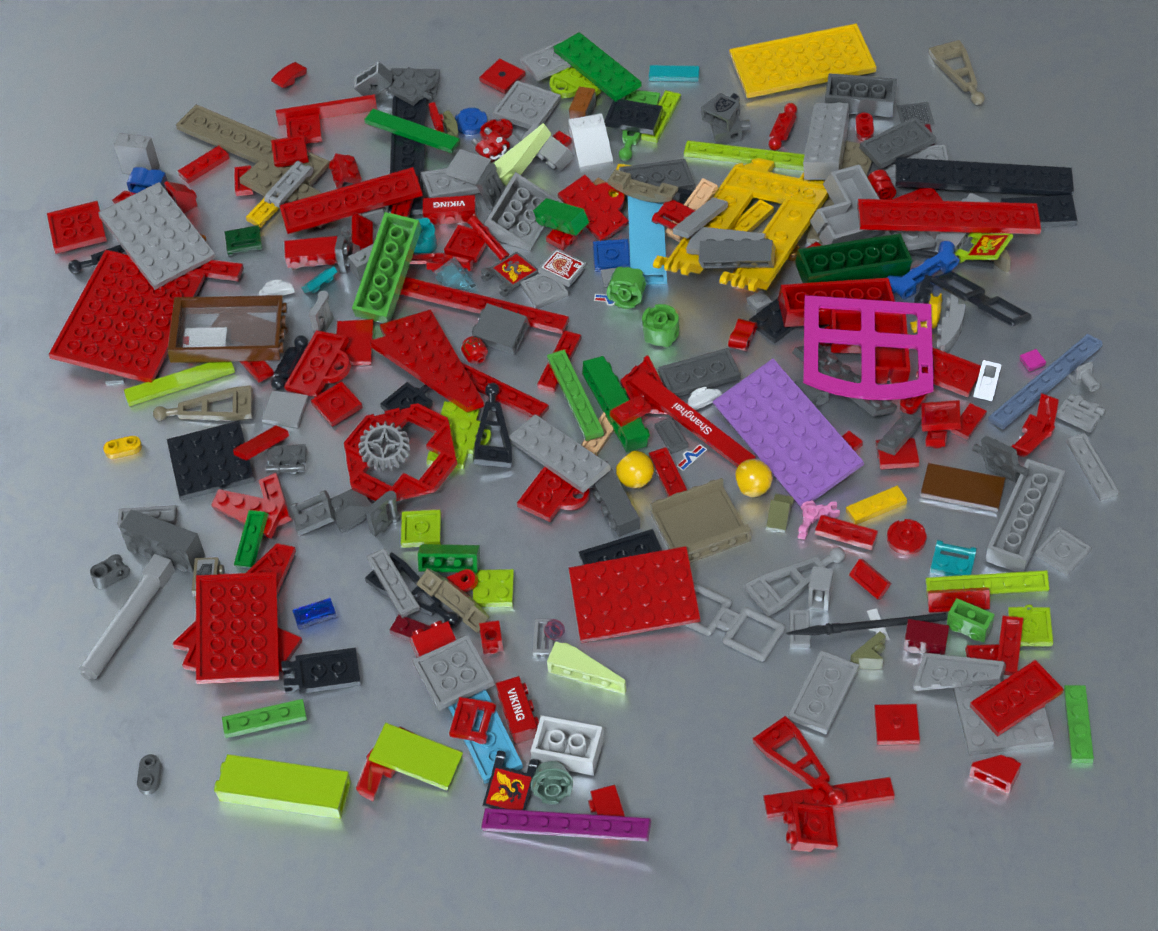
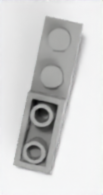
[936,294,965,353]

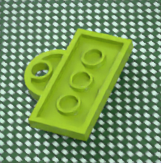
[549,66,602,98]
[426,401,491,469]

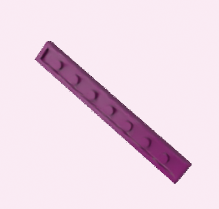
[481,808,652,842]

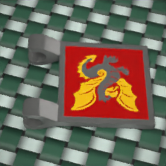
[481,252,539,297]

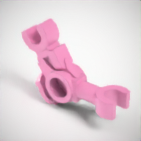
[797,500,840,540]

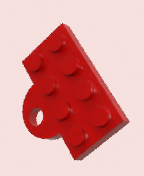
[558,175,629,241]
[284,330,351,397]
[517,466,590,522]

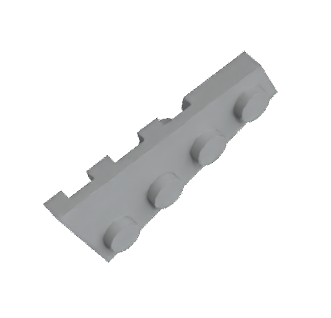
[913,653,1006,691]

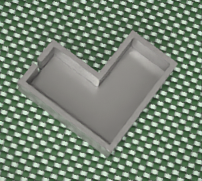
[810,164,887,245]

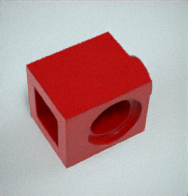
[479,620,504,654]

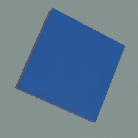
[593,239,630,272]

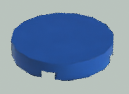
[455,108,488,135]

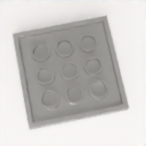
[953,675,1054,756]

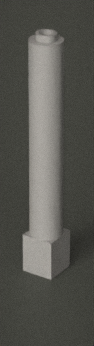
[79,554,175,680]

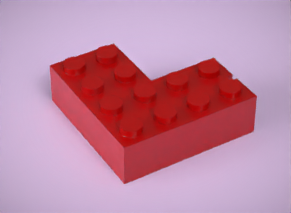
[829,310,910,384]

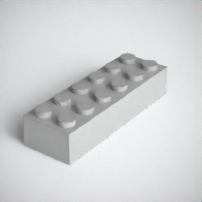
[803,102,849,180]
[985,459,1065,572]

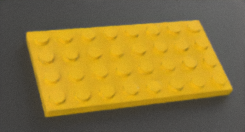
[729,23,877,98]

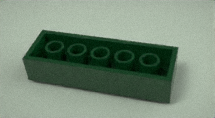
[795,233,913,283]

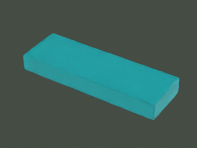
[649,65,700,82]

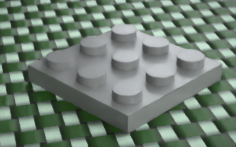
[492,81,561,129]
[413,635,495,711]

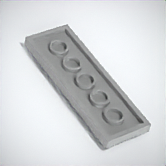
[509,414,611,493]

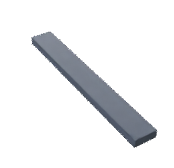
[988,334,1102,430]

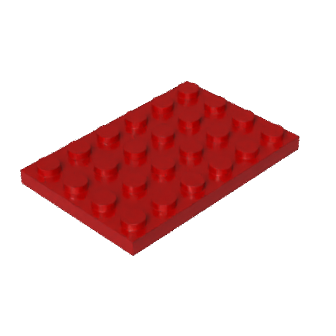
[569,546,701,643]
[196,572,279,684]

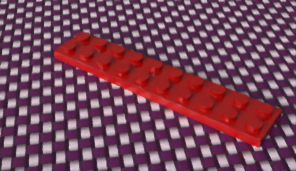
[857,199,1041,234]

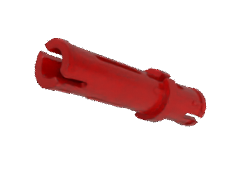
[467,215,510,261]

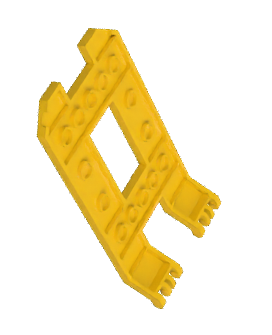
[653,158,829,292]

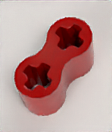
[728,318,757,352]

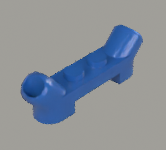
[887,241,960,300]

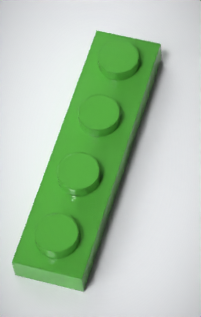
[1064,685,1094,763]
[222,699,307,738]

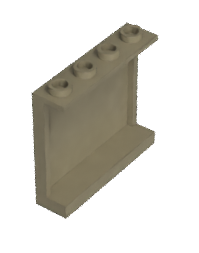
[650,478,751,563]

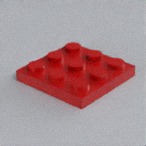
[47,201,107,254]

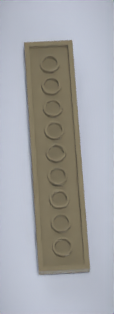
[176,104,330,186]

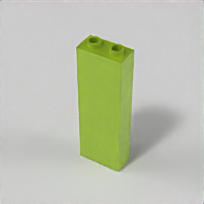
[214,754,351,819]

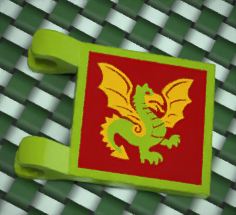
[954,232,1013,263]

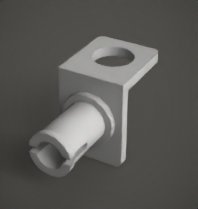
[1066,361,1100,392]

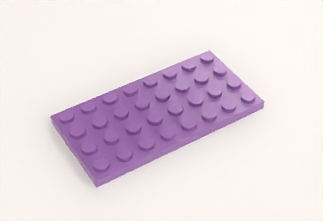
[712,359,864,510]

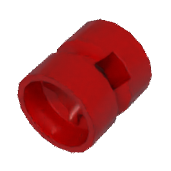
[867,170,896,200]

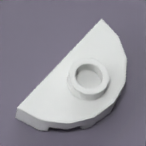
[259,279,295,296]
[688,387,722,410]

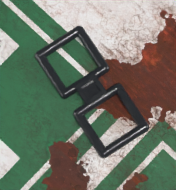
[931,271,1032,327]

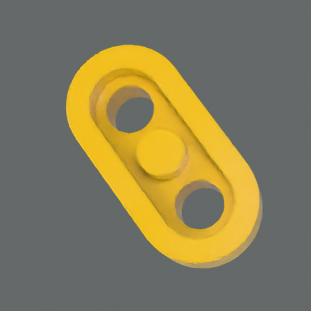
[103,436,142,459]

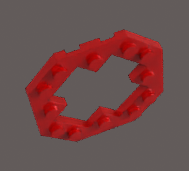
[344,403,457,502]

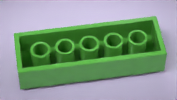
[352,212,422,323]

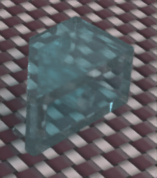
[434,257,476,291]

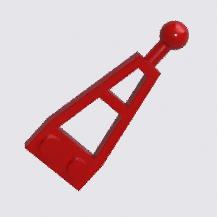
[752,716,846,806]

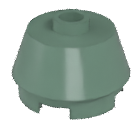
[531,761,573,804]

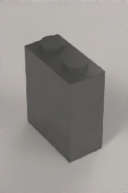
[472,303,529,355]

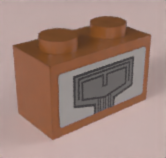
[569,86,596,119]

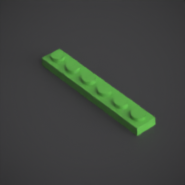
[547,350,604,441]

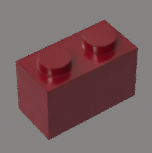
[904,619,949,655]

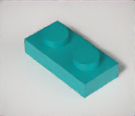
[301,266,338,293]

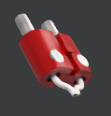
[471,127,510,163]

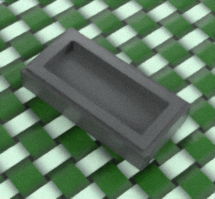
[654,417,688,454]

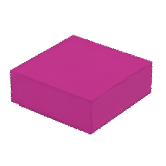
[1019,349,1046,372]

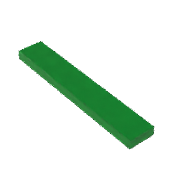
[364,109,460,154]

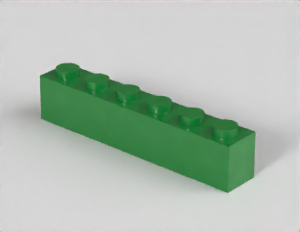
[582,356,650,452]

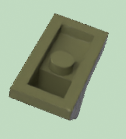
[766,493,794,533]
[850,631,886,670]

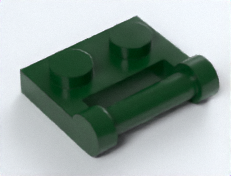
[224,225,263,256]

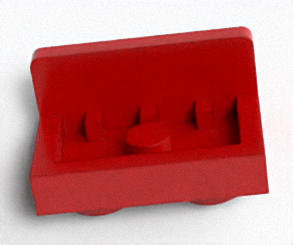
[329,153,362,188]

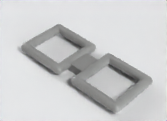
[685,582,786,662]

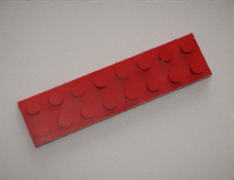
[279,167,423,234]

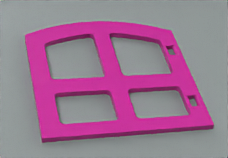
[803,295,934,400]

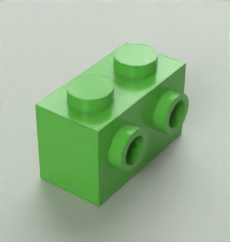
[947,598,995,643]

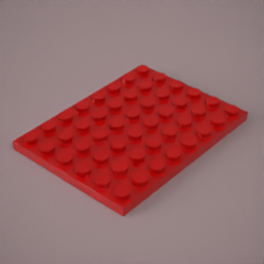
[49,250,205,383]

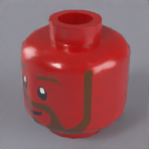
[461,336,488,364]

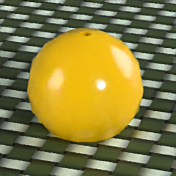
[616,450,654,489]
[735,459,773,497]

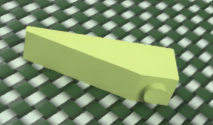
[494,123,551,185]
[547,642,626,694]

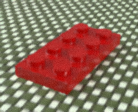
[969,660,1064,737]

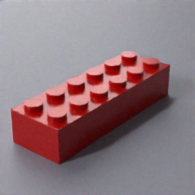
[778,278,895,327]

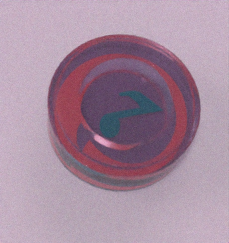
[544,619,565,640]

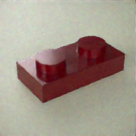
[389,614,431,641]

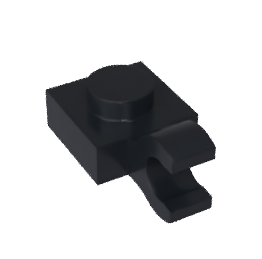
[914,275,934,304]

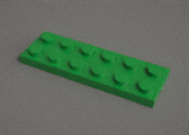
[553,32,642,102]

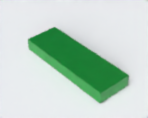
[234,510,268,569]

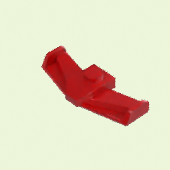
[410,253,474,272]
[1011,393,1059,457]
[356,727,417,801]

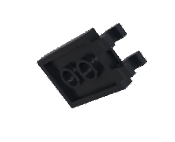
[281,647,361,694]

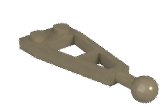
[928,40,985,105]
[153,385,253,421]

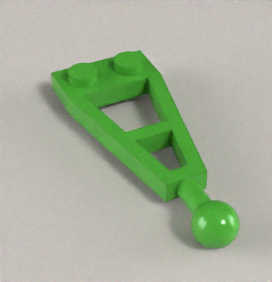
[619,90,660,161]

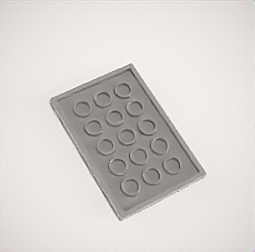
[98,182,216,290]

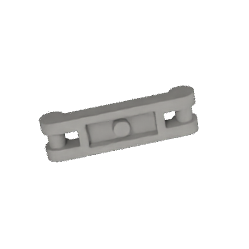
[264,161,313,208]

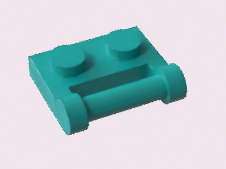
[930,540,977,576]

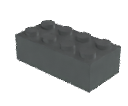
[825,73,897,117]
[119,509,205,573]

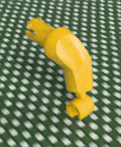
[910,293,943,333]

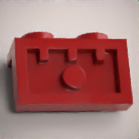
[352,213,373,251]
[546,228,584,251]

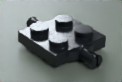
[380,382,433,427]

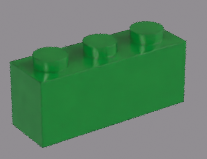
[533,198,589,236]
[418,544,480,573]

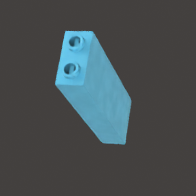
[628,196,667,285]

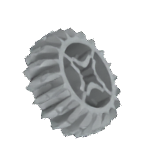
[358,421,410,472]

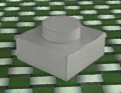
[747,290,772,313]

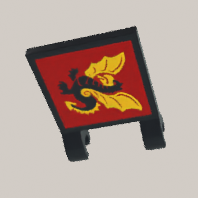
[482,750,538,811]

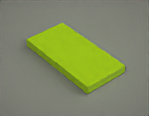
[369,723,463,790]

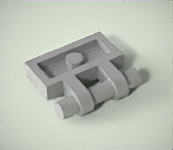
[1056,394,1106,433]

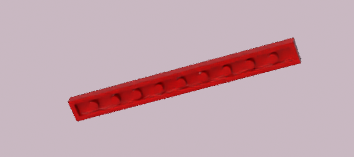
[400,277,569,334]

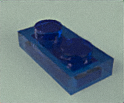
[292,598,337,630]

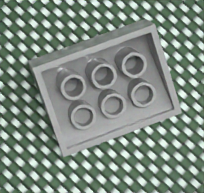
[483,172,559,251]

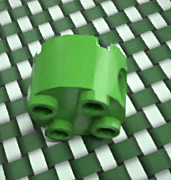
[606,267,646,309]
[642,304,679,347]

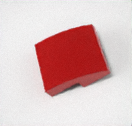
[875,438,919,469]

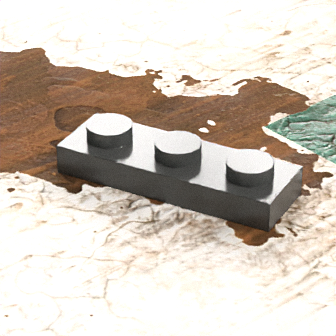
[877,413,922,455]

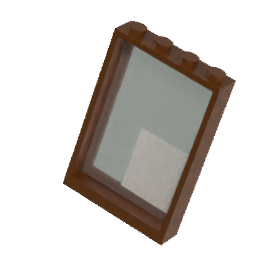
[167,295,287,363]

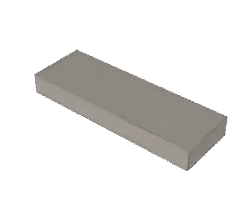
[117,505,177,528]

